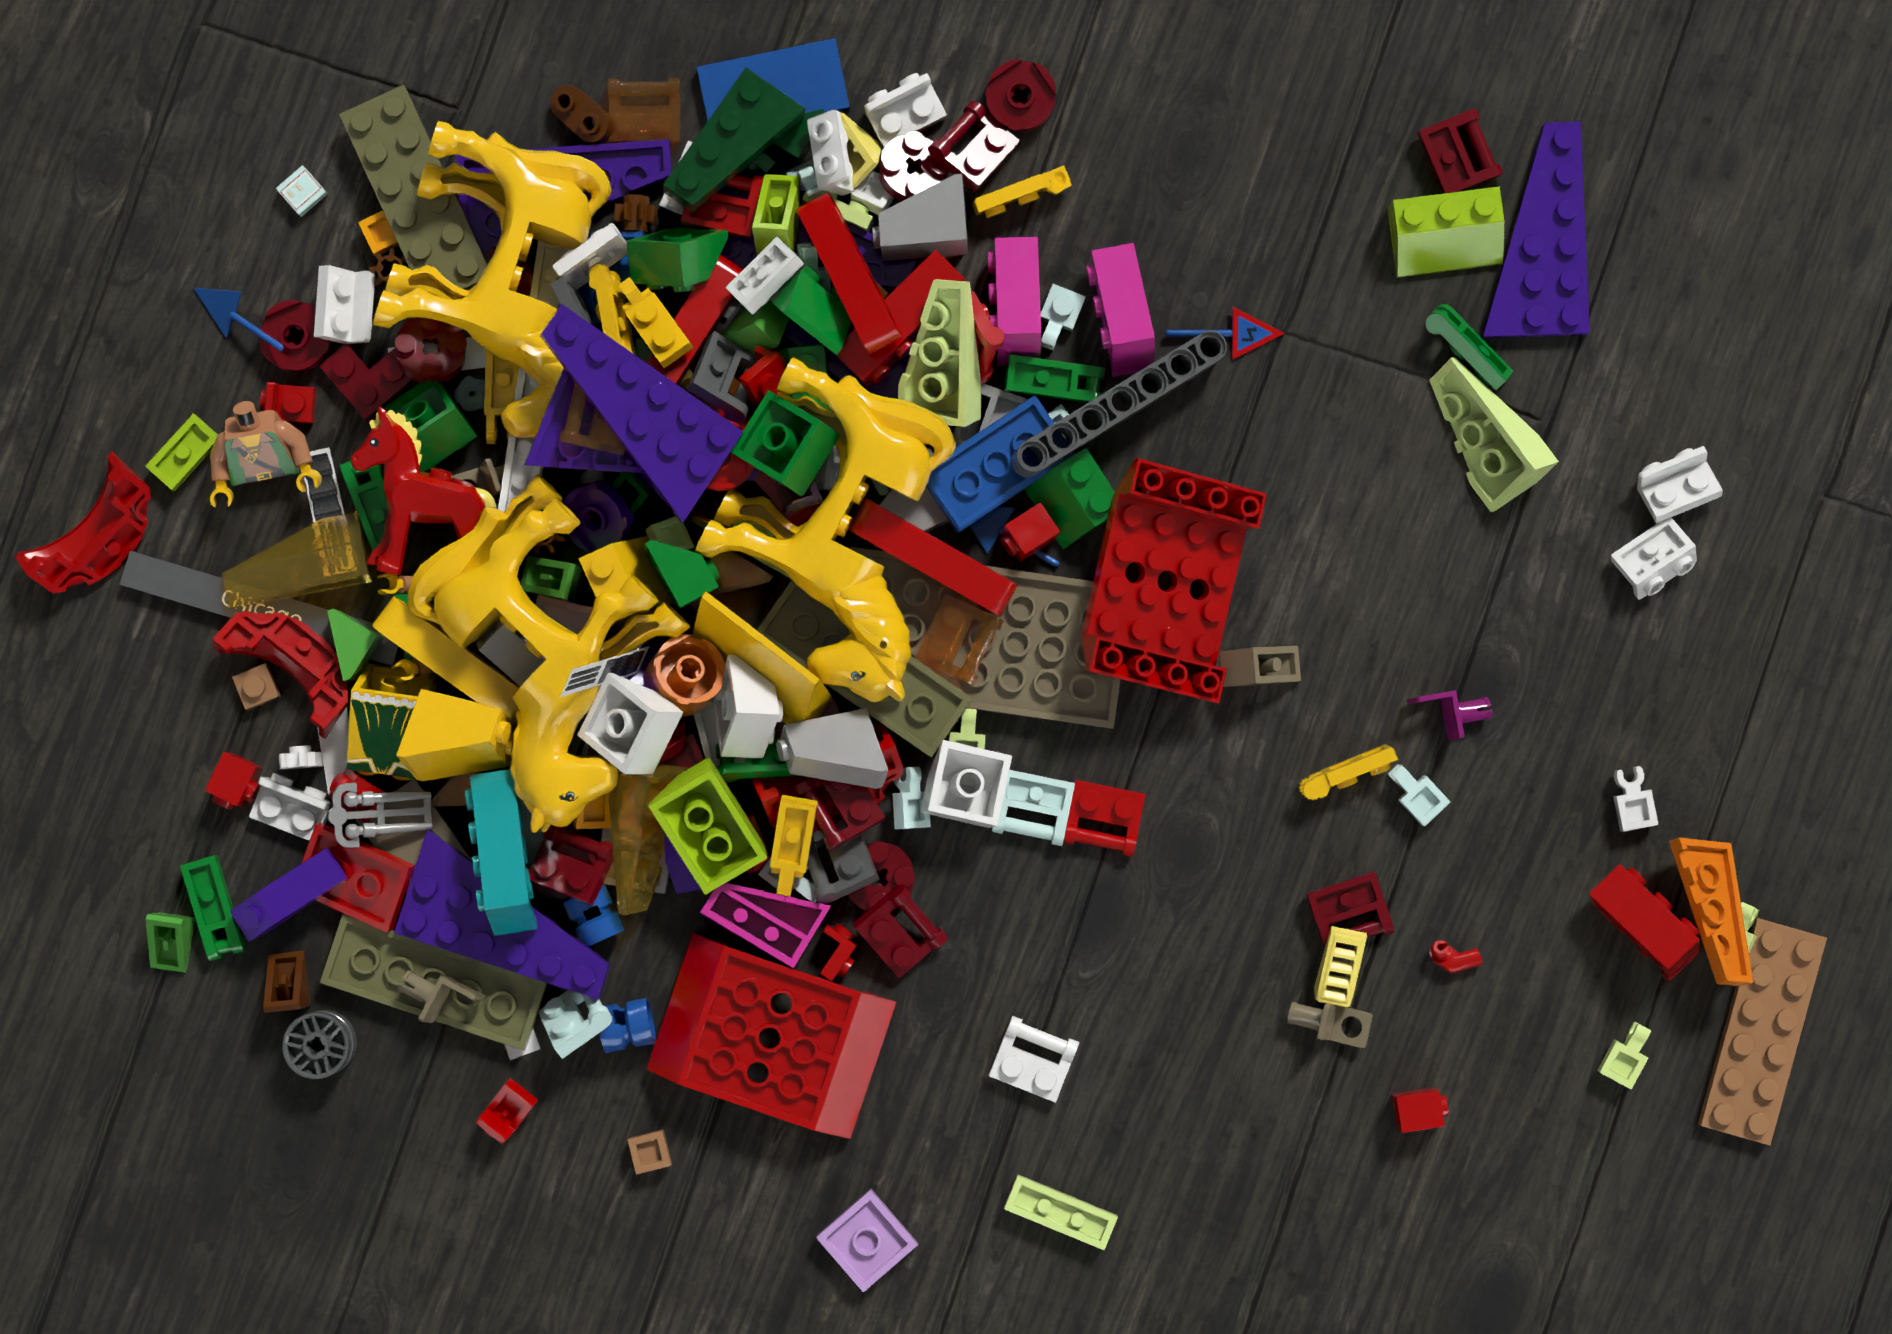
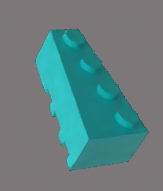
[465,769,538,936]

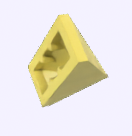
[840,112,882,189]

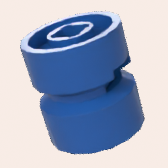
[562,884,625,947]
[599,998,656,1053]

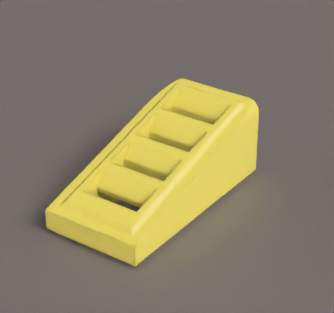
[1314,926,1367,1007]

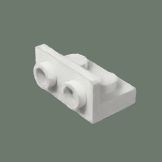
[864,73,947,148]
[807,110,854,196]
[552,223,628,289]
[726,237,804,315]
[314,265,375,344]
[1637,446,1723,523]
[1611,518,1697,600]
[249,773,333,840]

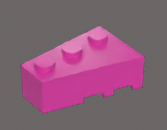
[988,237,1041,366]
[1086,243,1155,377]
[700,883,831,969]

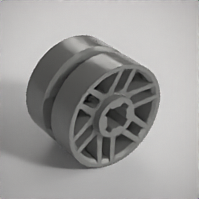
[283,1010,357,1079]

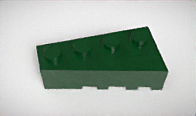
[663,67,805,213]

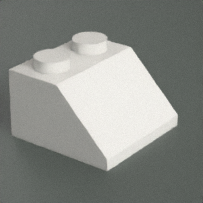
[713,655,783,758]
[577,673,683,774]
[920,740,1012,828]

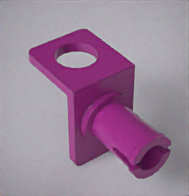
[1407,690,1492,740]

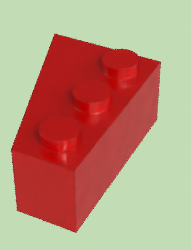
[1589,864,1700,982]

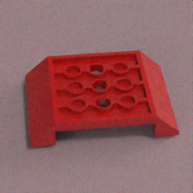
[1081,458,1267,704]
[647,933,896,1139]

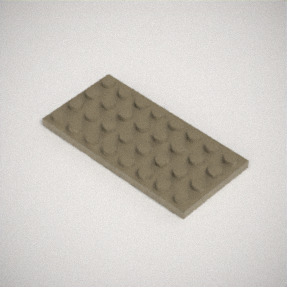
[831,546,1121,729]

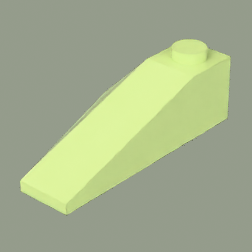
[898,279,981,427]
[1430,357,1559,512]

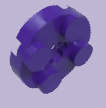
[563,480,634,552]

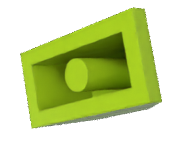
[752,174,800,256]

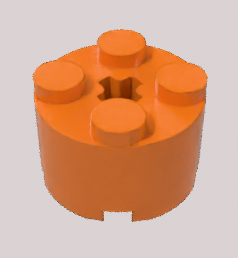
[644,634,725,716]

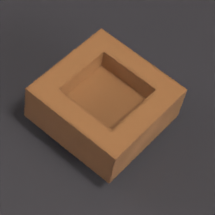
[232,663,281,710]
[627,1129,672,1175]

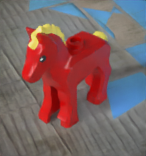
[351,407,497,575]

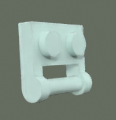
[992,770,1075,846]
[538,990,612,1059]

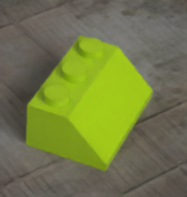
[1387,186,1505,278]
[648,757,767,895]

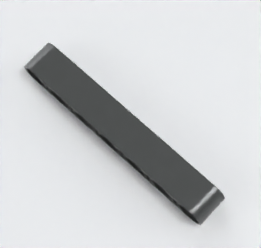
[1011,330,1227,478]

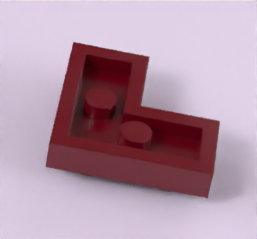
[319,343,414,421]

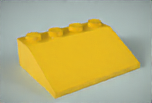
[692,592,833,725]

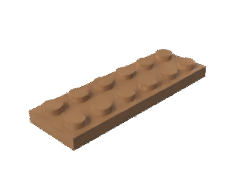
[1698,918,1827,1146]

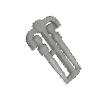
[327,782,432,848]

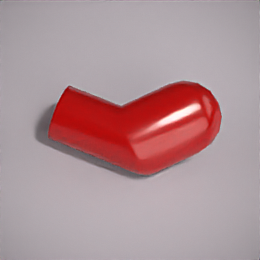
[1429,940,1483,973]

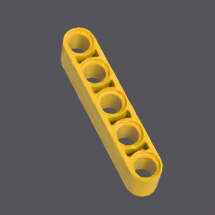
[372,596,520,728]

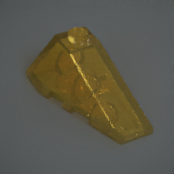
[222,512,372,609]
[609,764,689,916]

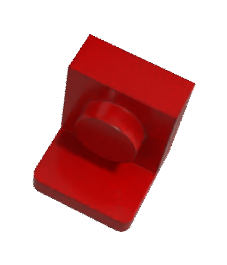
[260,382,317,424]

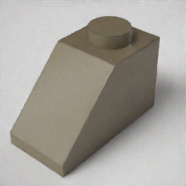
[1220,646,1301,687]

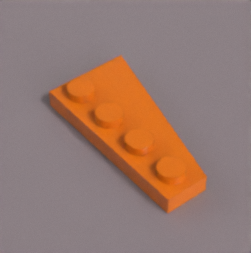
[1669,837,1753,986]

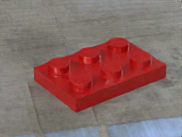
[302,823,415,933]

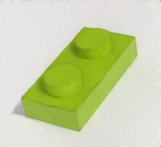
[145,413,218,491]

